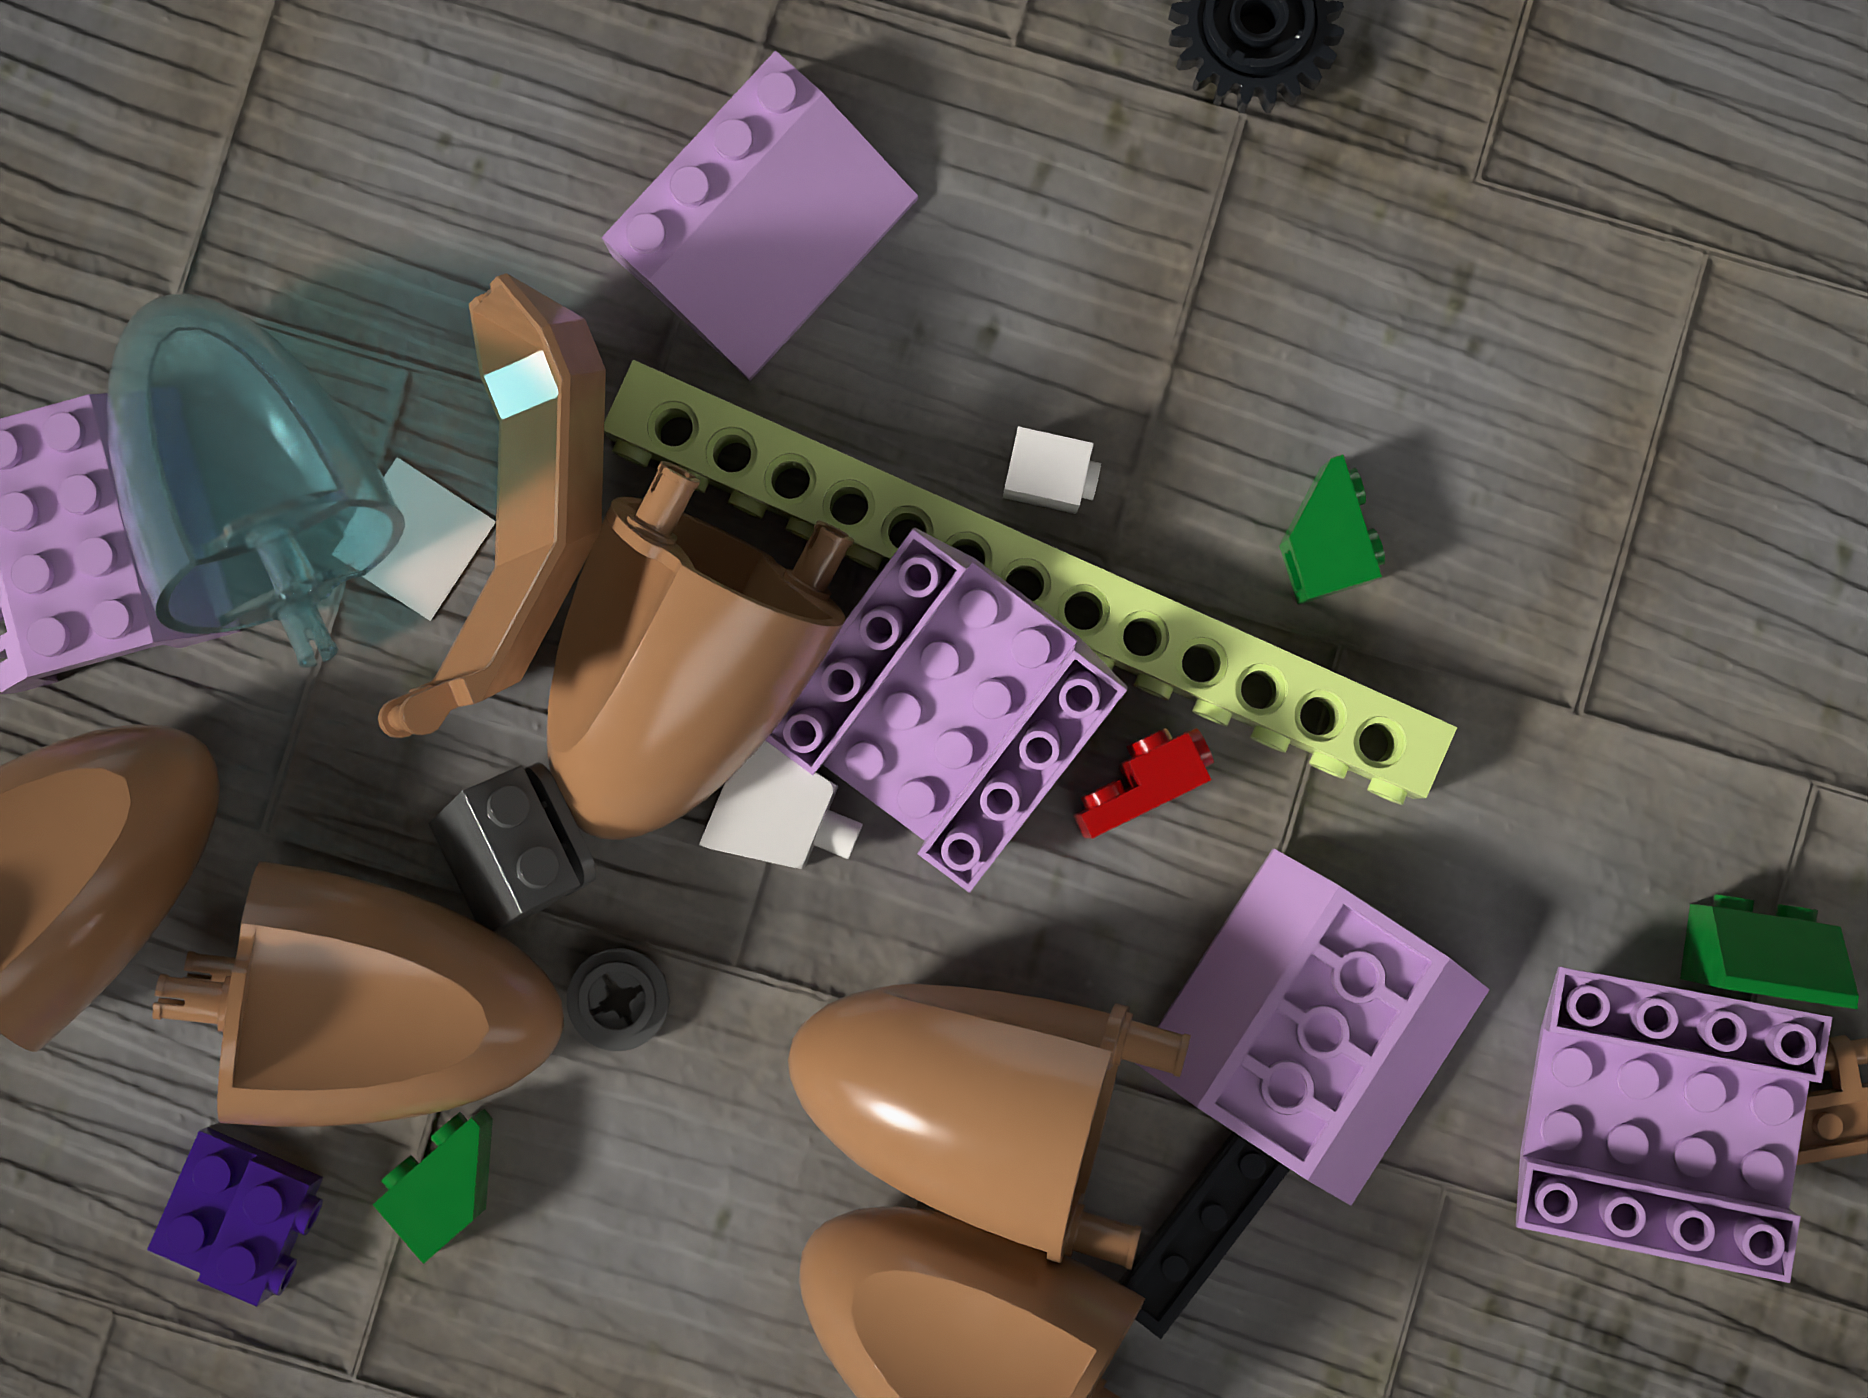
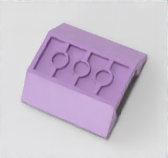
[766,527,1128,893]
[1135,849,1490,1205]
[1516,966,1832,1283]

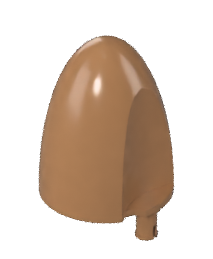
[547,461,854,840]
[0,724,220,1052]
[152,861,564,1127]
[788,984,1191,1270]
[799,1207,1146,1398]

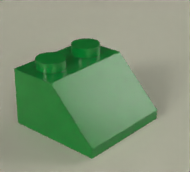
[1680,894,1859,1009]

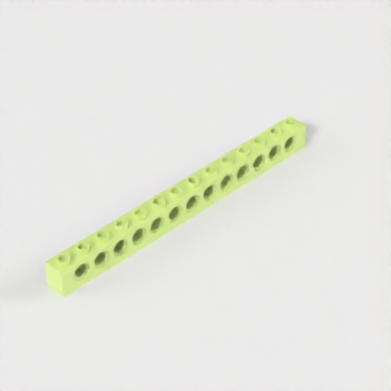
[604,360,1457,805]

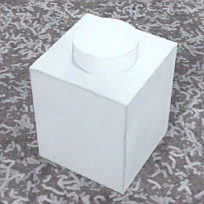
[1003,426,1101,514]

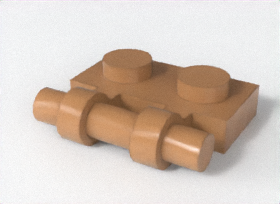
[1796,1035,1868,1165]

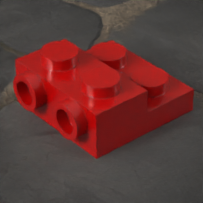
[1073,728,1214,839]

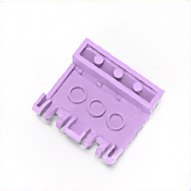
[0,389,241,694]

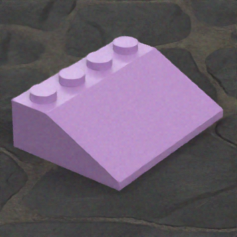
[601,50,918,381]

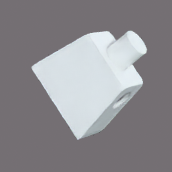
[699,740,863,869]

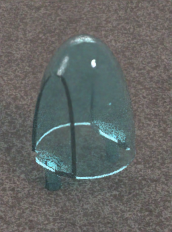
[107,293,405,668]

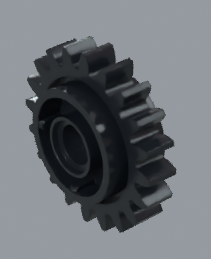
[1168,0,1344,114]

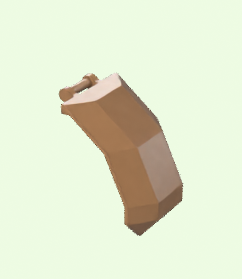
[378,273,606,738]

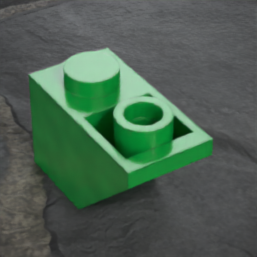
[1279,454,1385,605]
[372,1109,493,1264]

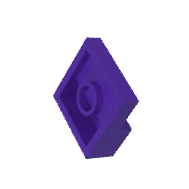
[147,1127,323,1307]

